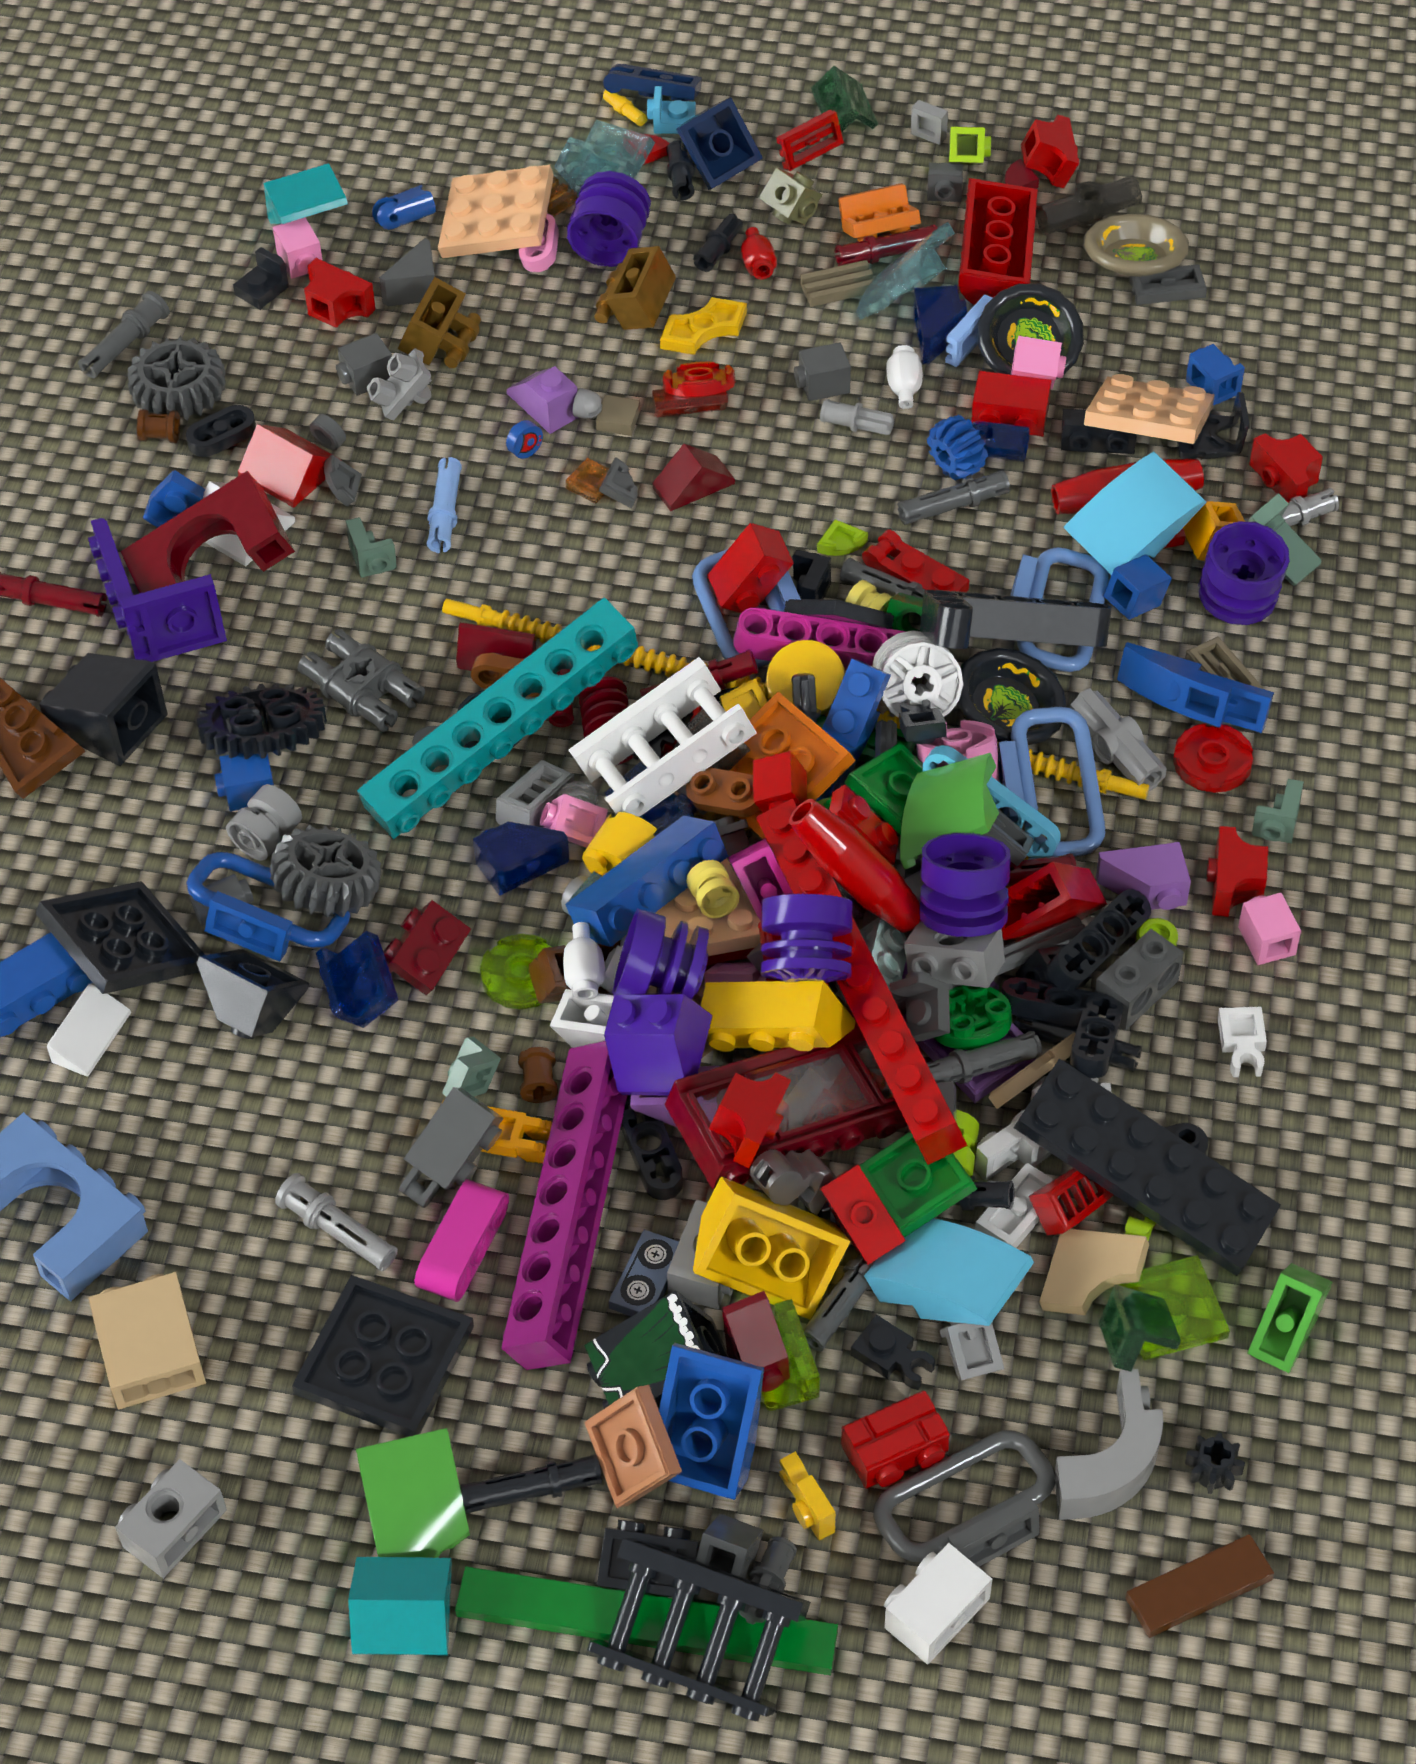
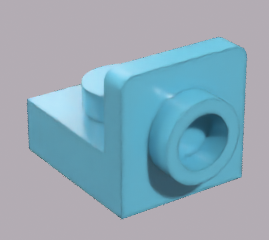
[647,86,696,134]

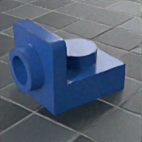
[143,470,205,528]

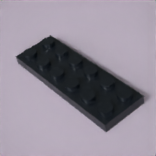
[1013,1058,1281,1276]

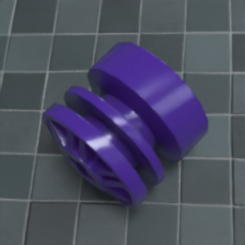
[567,171,651,267]
[1198,521,1290,625]
[920,833,1011,937]
[761,894,852,983]
[612,908,709,1000]

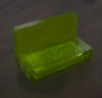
[761,1299,820,1411]

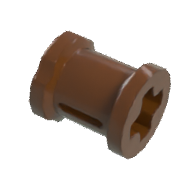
[137,409,180,444]
[518,1047,558,1103]

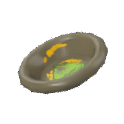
[1084,213,1189,277]

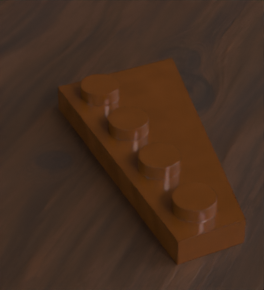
[0,678,86,799]

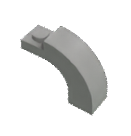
[1055,1369,1163,1520]

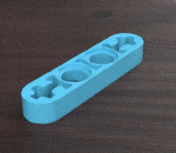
[923,745,1061,858]

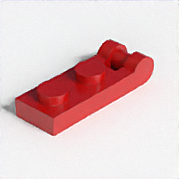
[862,530,970,592]

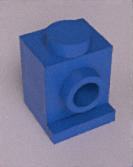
[1186,344,1245,406]

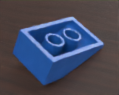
[659,1343,764,1500]

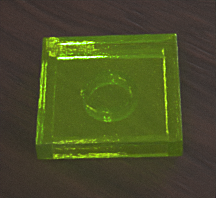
[1114,1255,1230,1360]

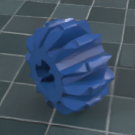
[927,414,988,481]

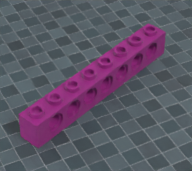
[501,1041,627,1370]

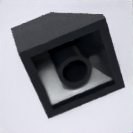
[197,949,310,1039]

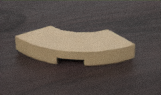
[988,1032,1076,1109]

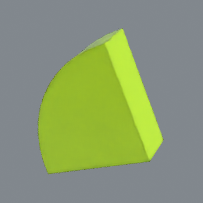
[817,519,868,556]

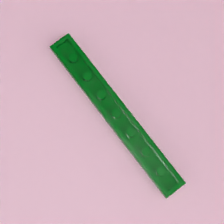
[455,1566,838,1676]

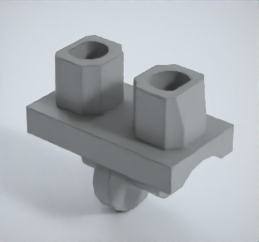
[367,348,432,421]

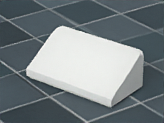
[47,984,131,1077]

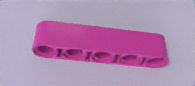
[733,608,916,681]

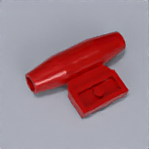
[1051,459,1204,548]
[789,785,921,933]

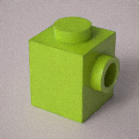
[949,127,991,165]

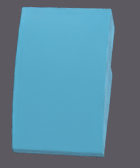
[1063,451,1207,575]
[864,1218,1034,1326]

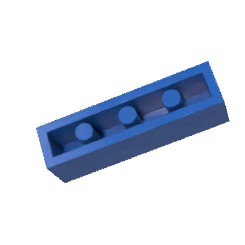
[565,815,729,947]
[0,932,93,1037]

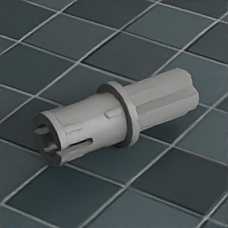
[820,399,894,435]

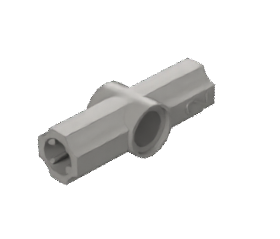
[1070,688,1167,792]

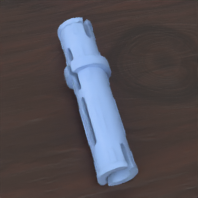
[427,457,462,553]

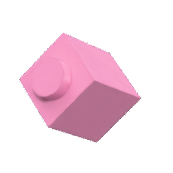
[273,217,323,279]
[1011,336,1066,389]
[1238,893,1301,965]

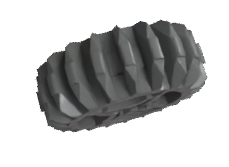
[127,335,226,421]
[270,825,381,918]

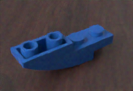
[1117,642,1274,733]
[816,658,891,801]

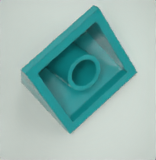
[263,163,348,224]
[348,1557,452,1656]

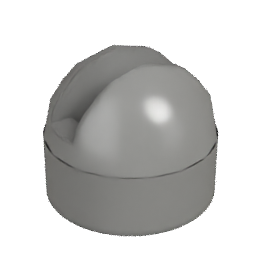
[573,388,602,419]

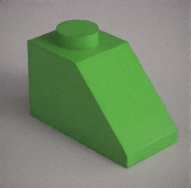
[1247,1263,1333,1373]

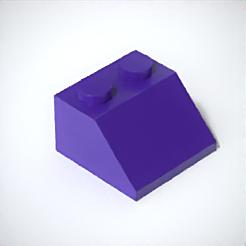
[604,994,713,1096]

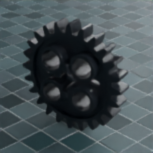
[197,683,327,759]

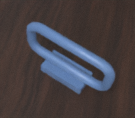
[1010,547,1109,672]
[692,549,800,668]
[997,707,1105,857]

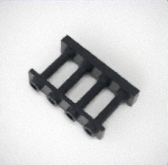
[587,1538,811,1722]

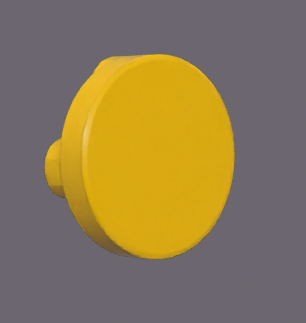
[766,640,845,715]

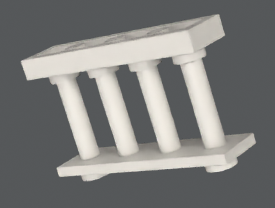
[568,657,757,817]

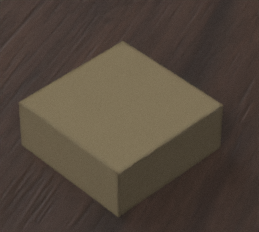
[596,395,641,436]

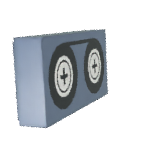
[609,1229,679,1317]

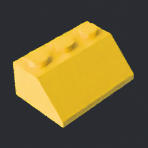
[701,980,856,1052]
[693,1176,850,1320]

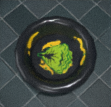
[977,283,1084,379]
[957,648,1067,745]

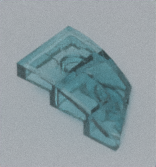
[554,120,655,196]
[856,222,955,320]

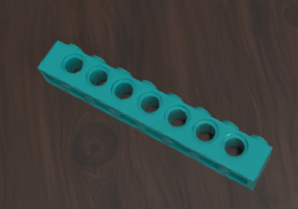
[357,597,639,840]

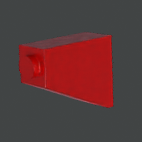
[1002,862,1108,940]

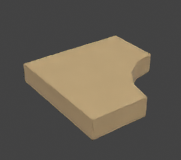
[1039,1229,1149,1315]

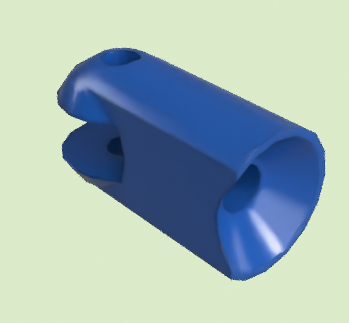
[372,185,436,230]

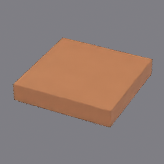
[585,1385,682,1508]

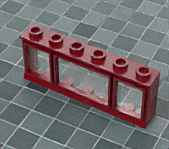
[664,1025,908,1190]

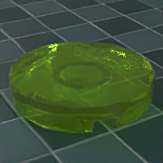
[480,934,551,1010]

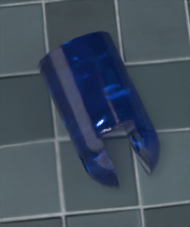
[972,421,1030,462]

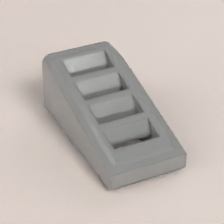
[496,760,574,836]

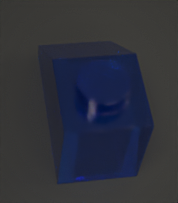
[913,285,967,364]
[473,821,570,896]

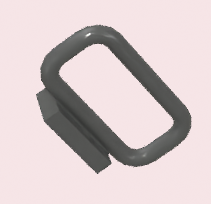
[873,1430,1055,1567]

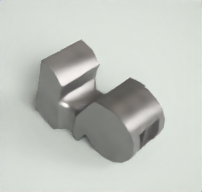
[750,1149,836,1215]

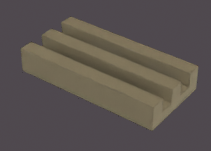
[800,260,878,307]
[1185,636,1263,689]

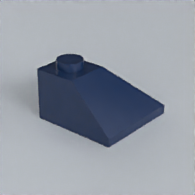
[676,97,763,190]

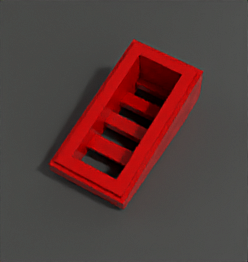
[1028,1168,1114,1236]

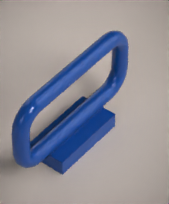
[186,852,351,962]

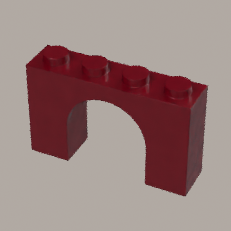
[120,471,295,593]

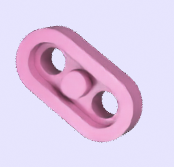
[519,214,559,272]

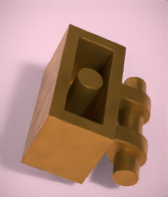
[594,246,676,330]
[397,277,481,368]

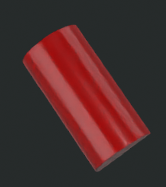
[958,178,1038,305]

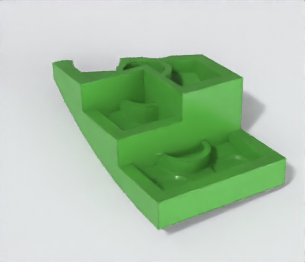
[900,753,999,869]
[356,1428,470,1558]

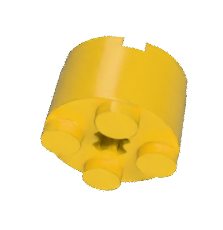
[582,812,657,882]

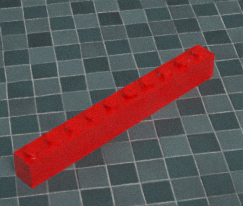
[756,798,968,1165]

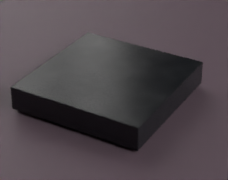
[784,599,894,629]

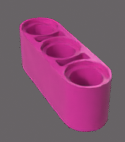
[415,1179,509,1302]

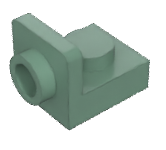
[346,517,397,578]
[1252,779,1304,844]
[442,1036,501,1097]

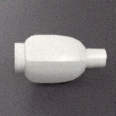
[886,345,923,409]
[563,922,605,1000]

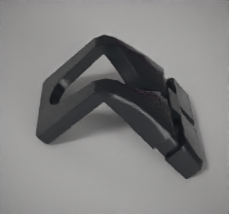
[1177,392,1249,460]

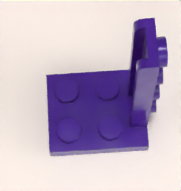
[88,518,227,662]

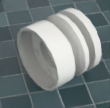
[872,631,963,717]

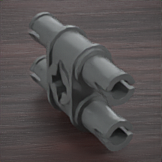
[298,629,425,732]

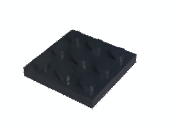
[36,881,205,994]
[292,1275,474,1436]

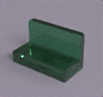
[811,66,878,134]
[1099,1285,1181,1372]

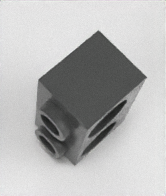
[1095,929,1184,1031]

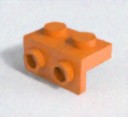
[838,183,921,241]

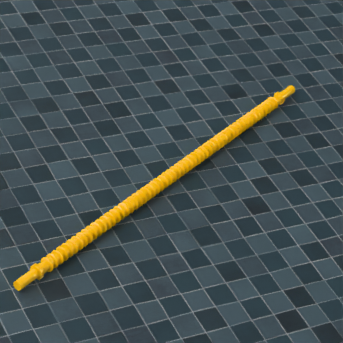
[442,598,1150,800]

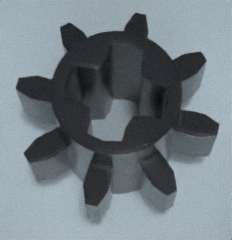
[1185,1432,1245,1494]

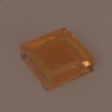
[566,458,609,504]

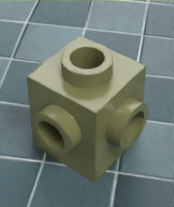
[759,168,823,225]

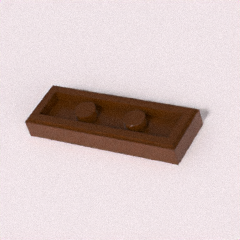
[1125,1534,1274,1638]

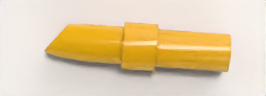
[603,89,647,126]

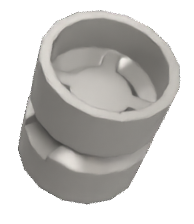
[226,784,302,861]

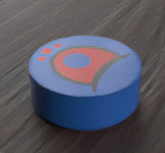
[506,420,543,459]

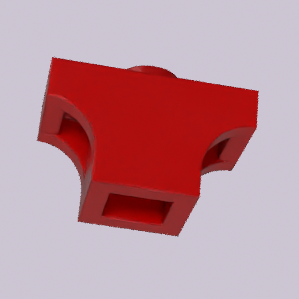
[1020,114,1079,188]
[304,258,376,328]
[1249,433,1323,503]
[1206,826,1268,917]
[709,1072,791,1168]
[819,1164,906,1264]

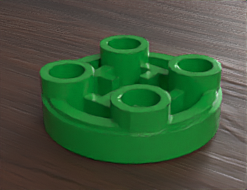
[934,985,1012,1050]

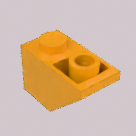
[1183,501,1245,561]

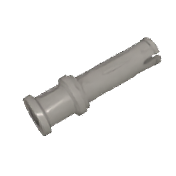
[275,1173,398,1271]

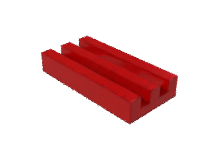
[776,110,844,171]

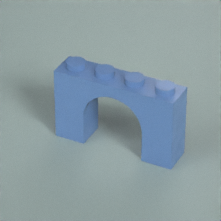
[0,1112,148,1302]

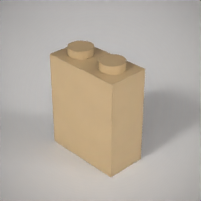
[88,1272,206,1410]

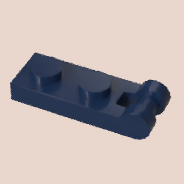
[603,64,702,101]

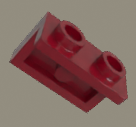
[378,900,471,995]

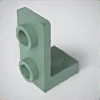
[1248,493,1321,586]

